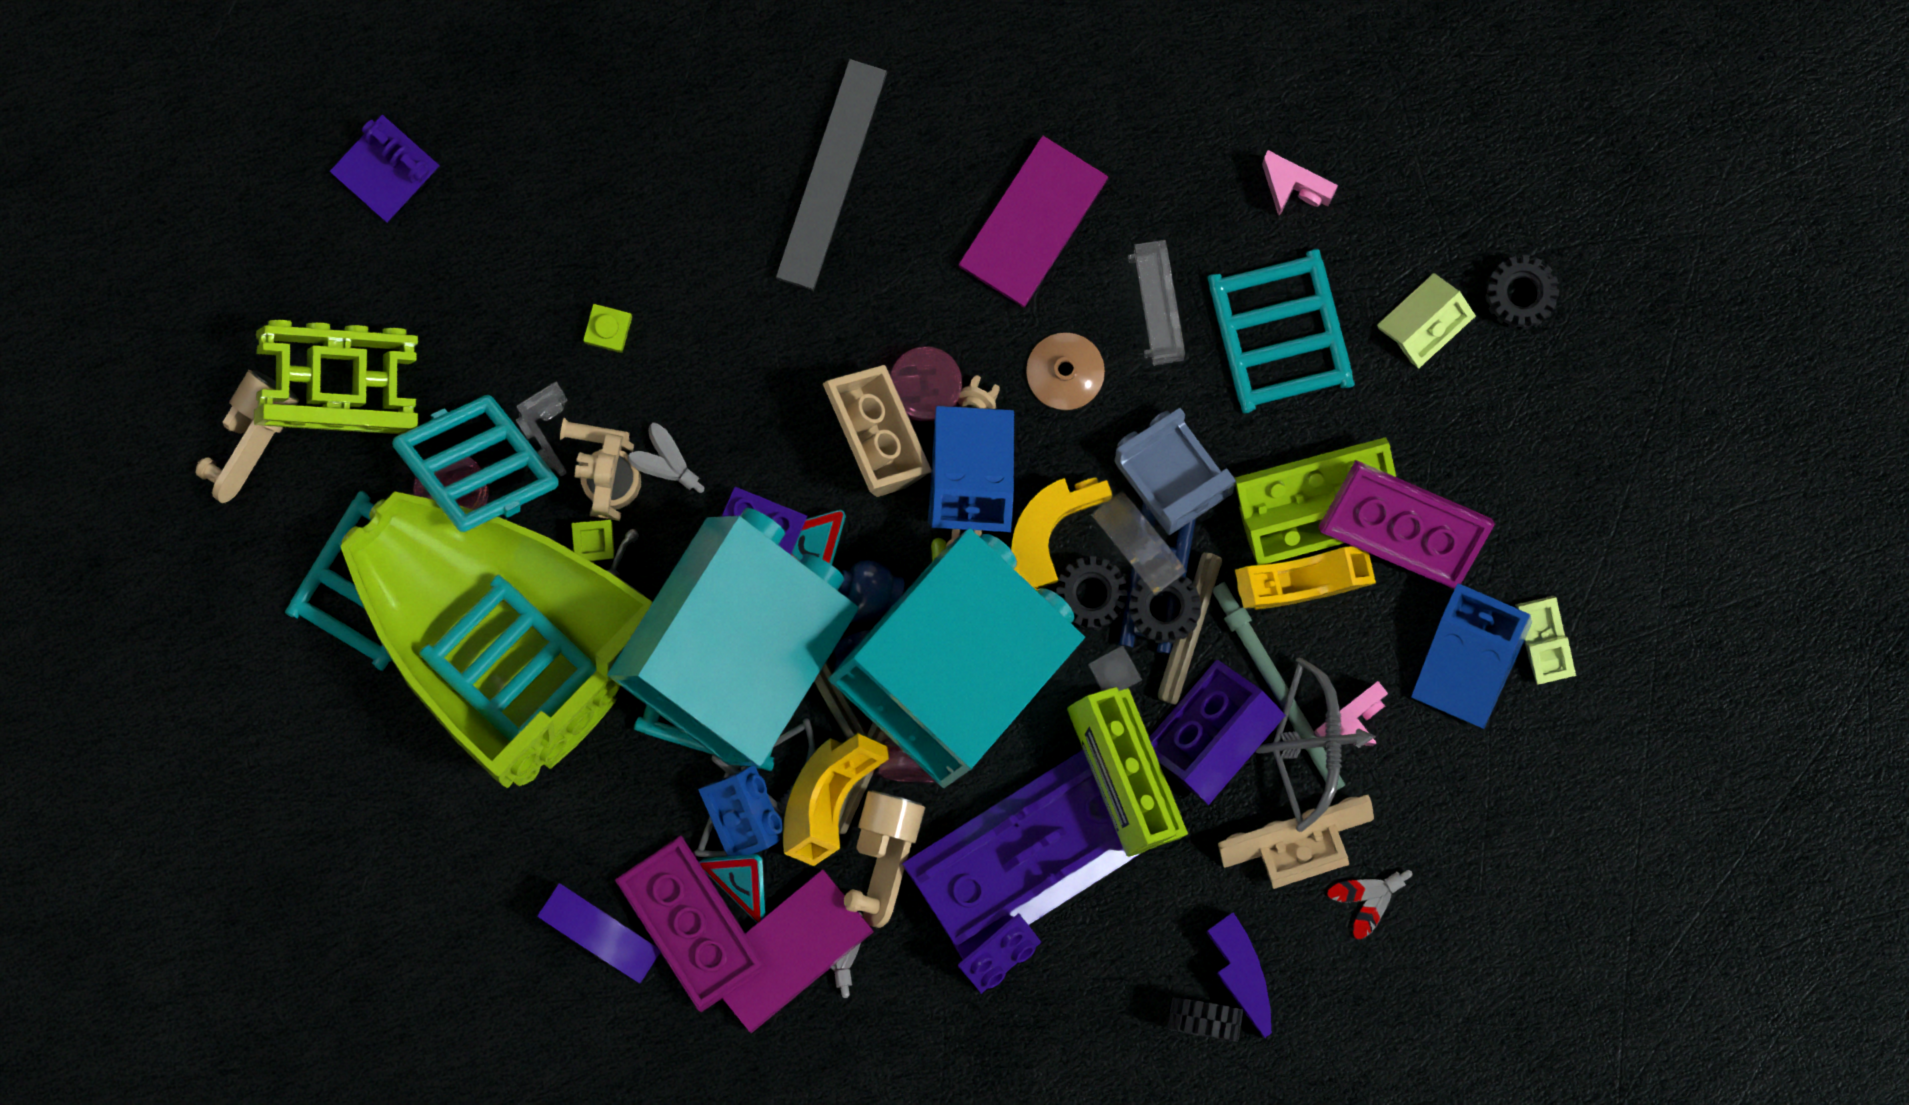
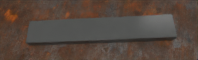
[776,59,887,291]

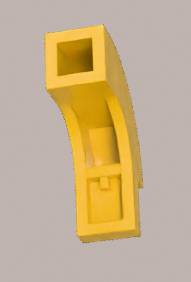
[1011,478,1112,591]
[1235,546,1376,610]
[783,733,889,866]

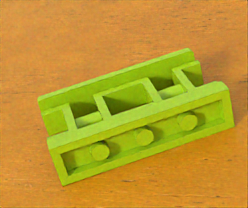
[254,320,418,434]

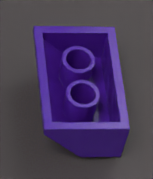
[1149,659,1286,805]

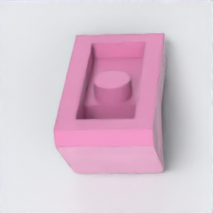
[1262,151,1338,216]
[1314,681,1388,746]

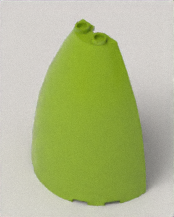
[341,492,653,788]

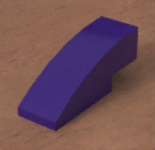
[537,883,661,983]
[1206,913,1272,1038]

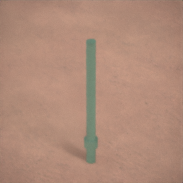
[1212,582,1345,791]

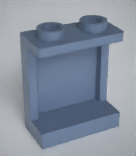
[1115,408,1236,535]

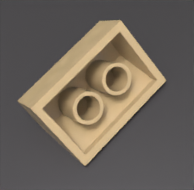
[823,365,932,497]

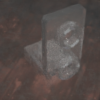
[516,382,568,477]

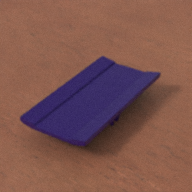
[901,750,1140,960]

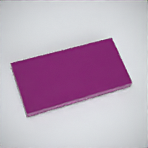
[959,136,1108,308]
[1319,460,1495,589]
[615,836,767,1012]
[723,870,874,1033]

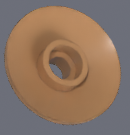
[1026,333,1104,410]

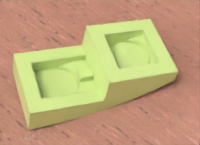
[1516,596,1576,685]

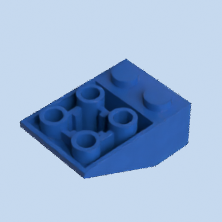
[928,405,1014,532]
[1411,583,1532,729]

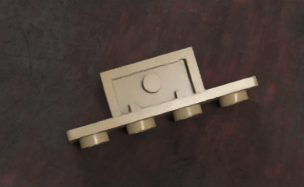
[1218,795,1374,889]

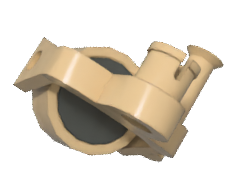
[560,417,641,521]

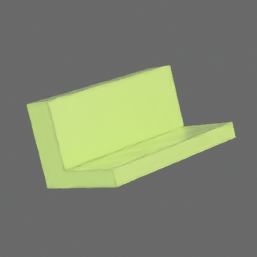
[1377,273,1476,368]

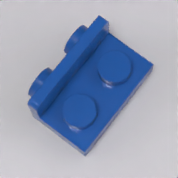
[699,766,783,856]

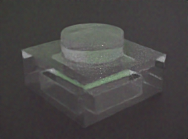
[1088,645,1142,691]

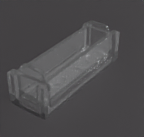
[1128,240,1185,365]

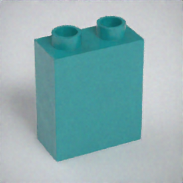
[607,508,859,767]
[828,528,1085,788]

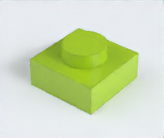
[584,304,632,353]
[572,520,615,562]

